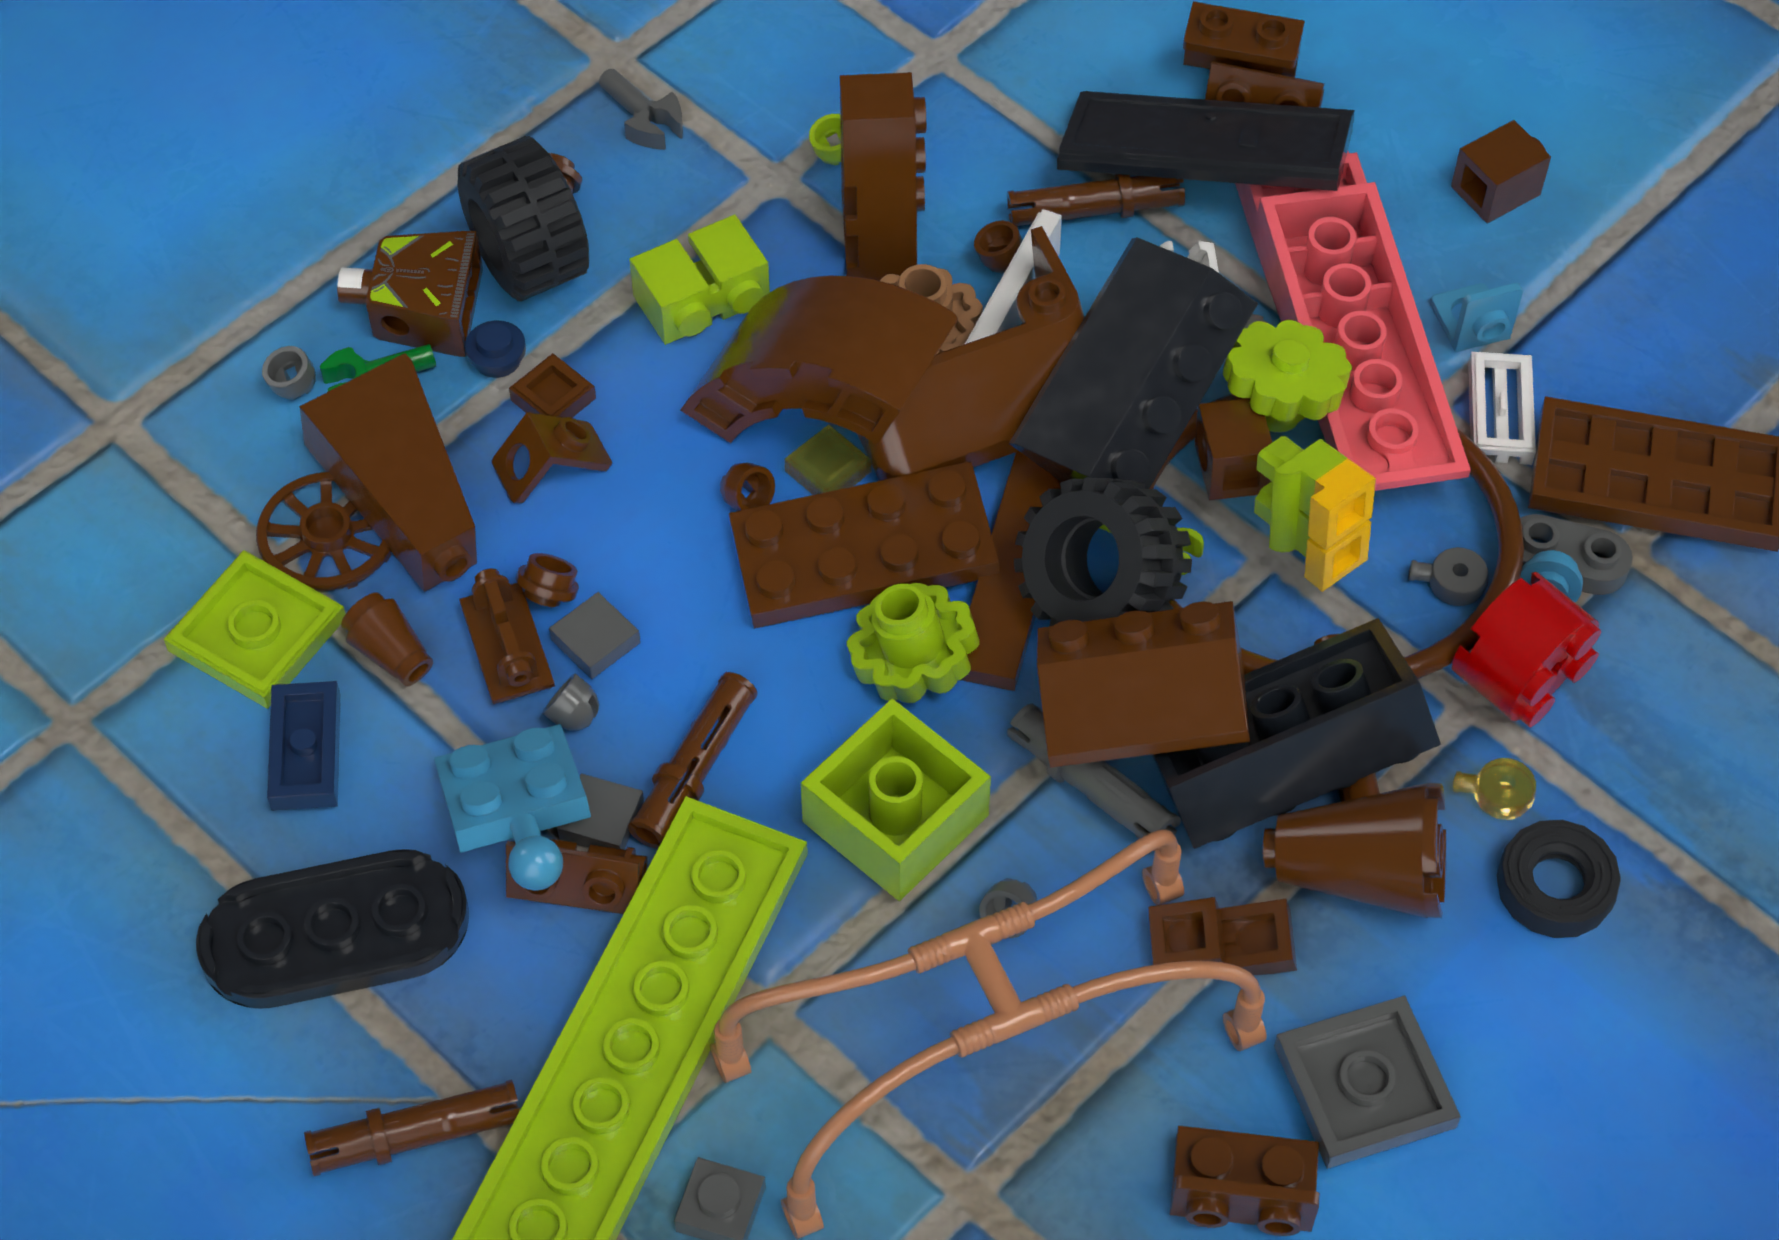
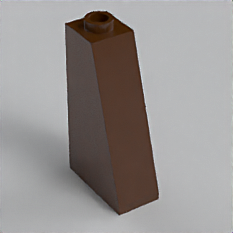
[299,353,477,592]

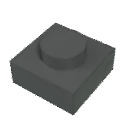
[674,1157,766,1240]

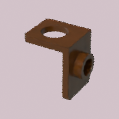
[492,412,612,504]

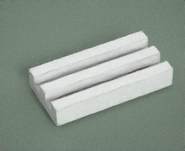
[1468,352,1536,465]

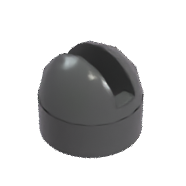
[262,346,316,400]
[542,673,600,731]
[979,878,1037,938]

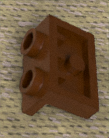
[1183,1,1305,77]
[1170,1125,1320,1236]

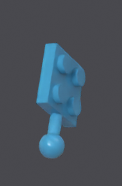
[434,724,591,891]

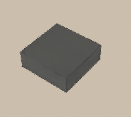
[549,592,640,679]
[557,773,644,849]

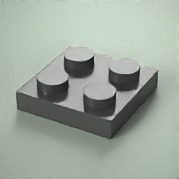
[1274,995,1461,1169]

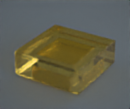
[784,424,871,495]

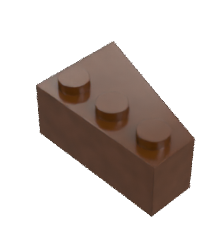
[840,72,927,281]

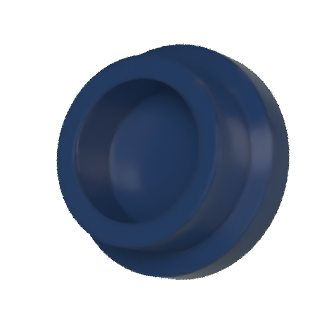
[465,320,526,378]

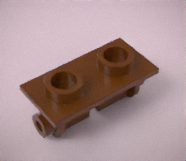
[1205,61,1324,108]
[459,568,555,704]
[506,839,648,914]

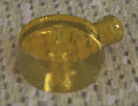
[1453,758,1536,820]

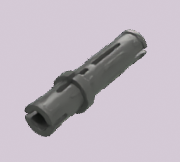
[1007,703,1181,851]

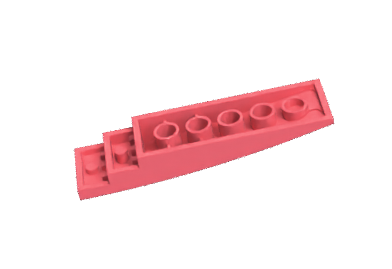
[1235,151,1471,491]

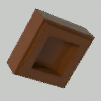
[509,353,596,418]

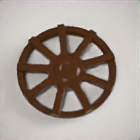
[256,472,392,591]

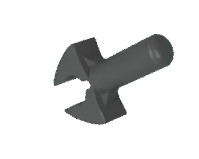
[599,69,683,150]

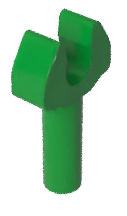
[319,344,436,392]

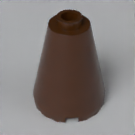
[1263,783,1446,918]

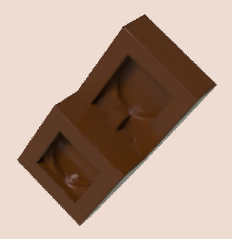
[1148,897,1297,975]

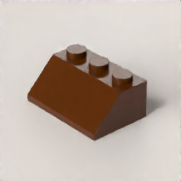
[1037,601,1250,768]

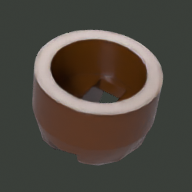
[974,220,1023,273]
[720,462,775,511]

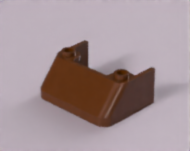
[857,226,1085,481]

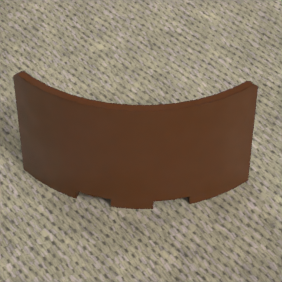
[680,275,957,445]

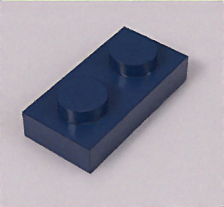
[267,681,341,811]

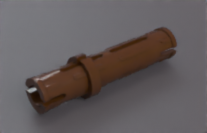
[1007,174,1185,228]
[628,672,758,849]
[304,1079,520,1177]

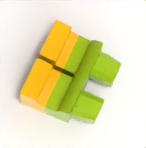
[1254,436,1376,592]

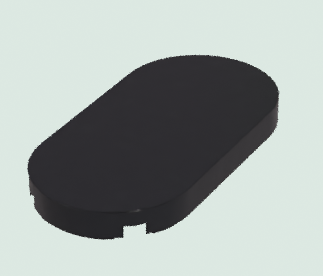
[196,849,469,1009]

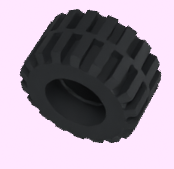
[457,136,589,302]
[1014,477,1192,626]

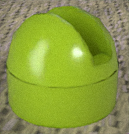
[809,114,841,165]

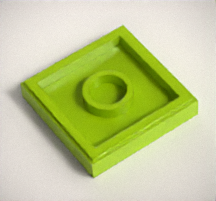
[164,550,345,709]

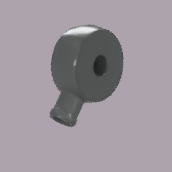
[1408,547,1489,606]

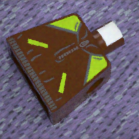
[337,231,483,357]

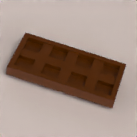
[1528,396,1779,552]
[729,461,1000,629]

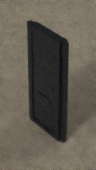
[1057,91,1355,191]

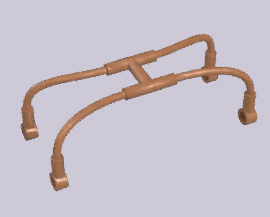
[710,830,1267,1240]

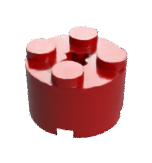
[1452,572,1601,727]

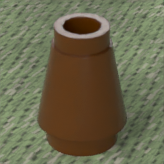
[341,592,433,686]

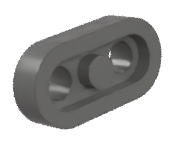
[1520,514,1633,595]

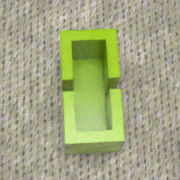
[629,214,770,345]

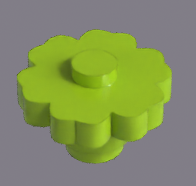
[1222,320,1352,432]
[847,583,980,703]

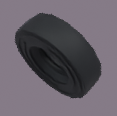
[1497,820,1621,938]

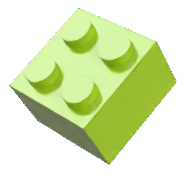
[801,698,991,902]

